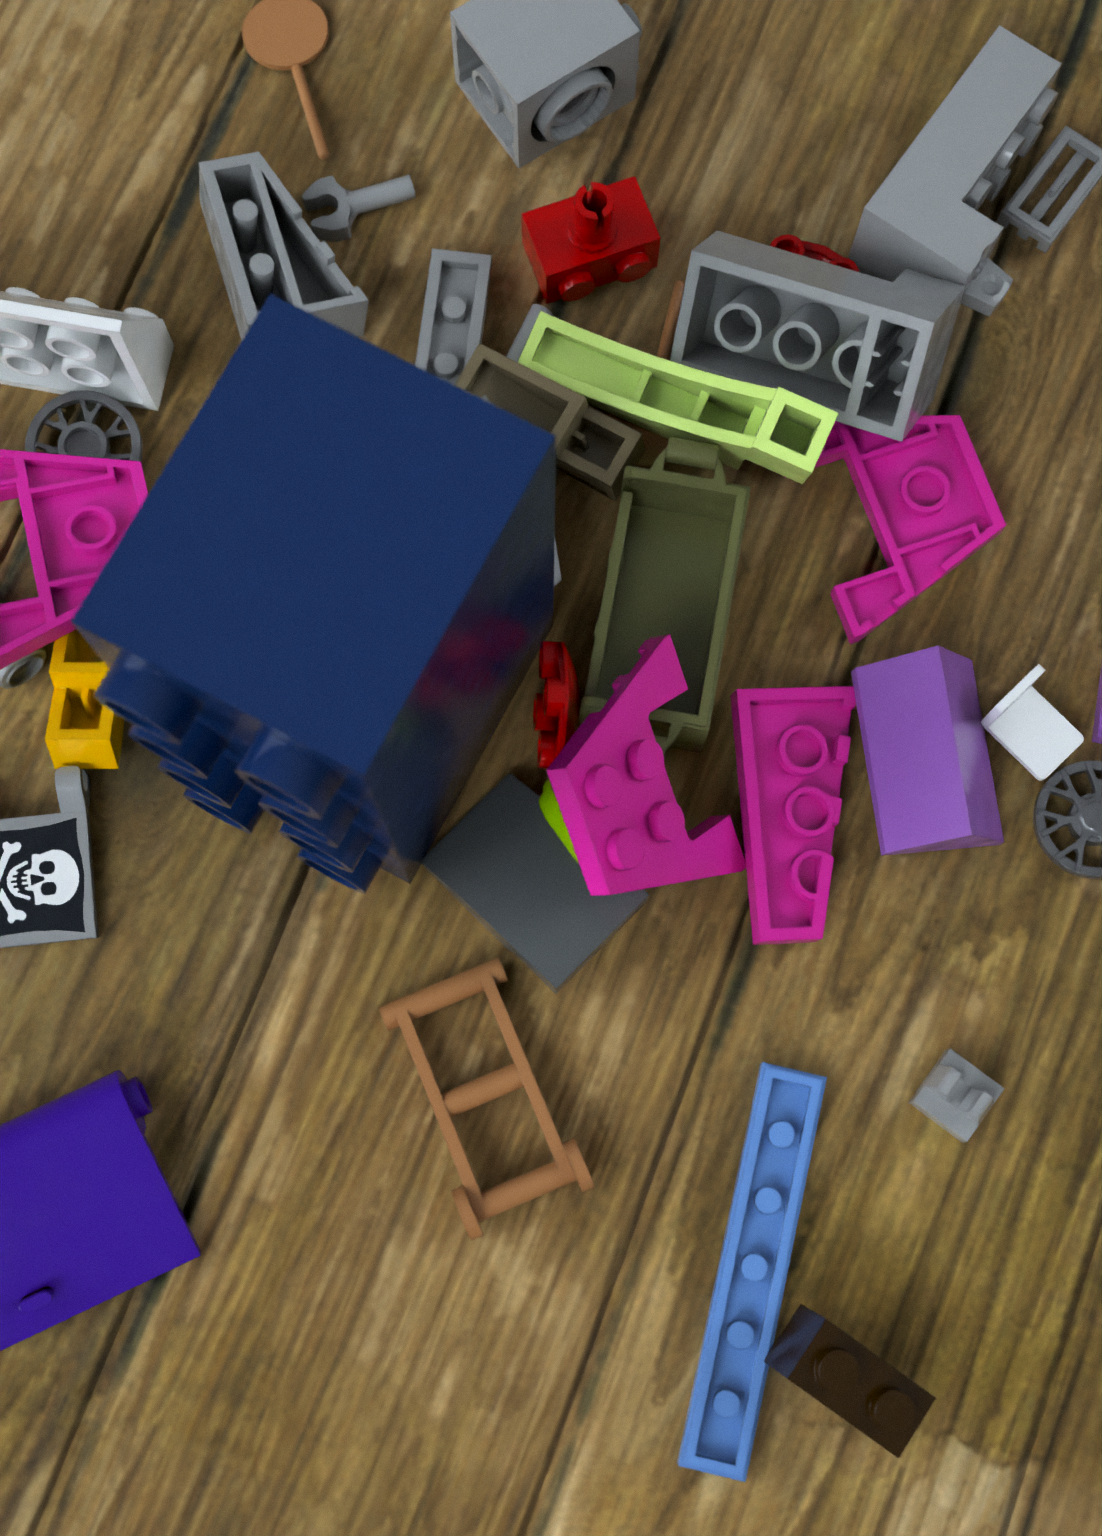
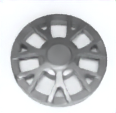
[25,390,143,461]
[1033,760,1102,879]

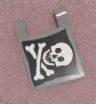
[0,765,99,948]

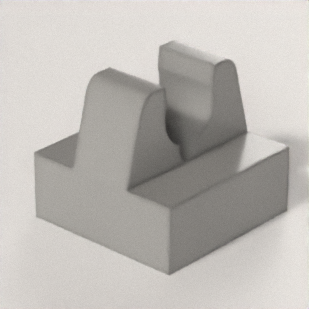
[908,1048,1005,1142]

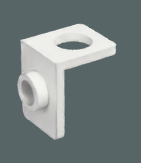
[981,664,1084,781]

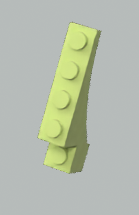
[518,311,839,484]

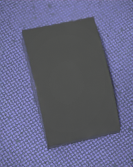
[421,773,649,994]

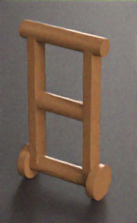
[378,957,595,1241]

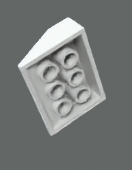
[0,287,174,411]

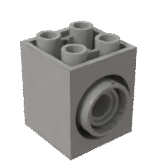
[450,0,642,169]

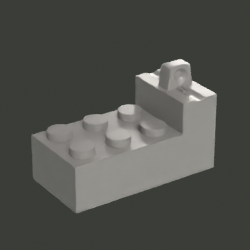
[848,25,1062,316]
[670,231,965,442]

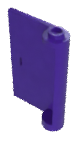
[0,1070,201,1351]

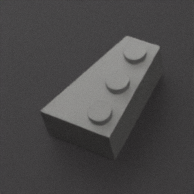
[199,151,369,341]

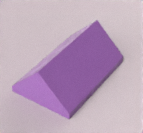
[851,645,1004,856]

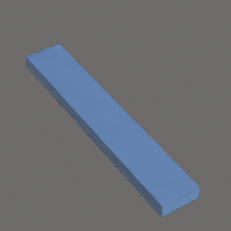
[677,1062,827,1482]

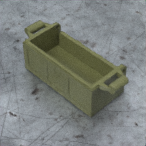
[578,436,751,757]

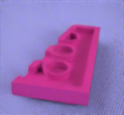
[730,686,856,945]

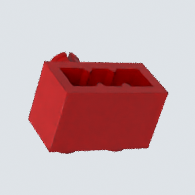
[521,176,661,304]

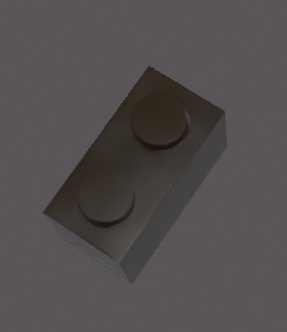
[764,1304,936,1458]

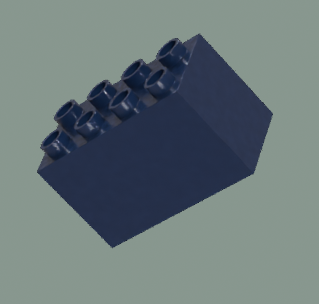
[71,294,556,894]

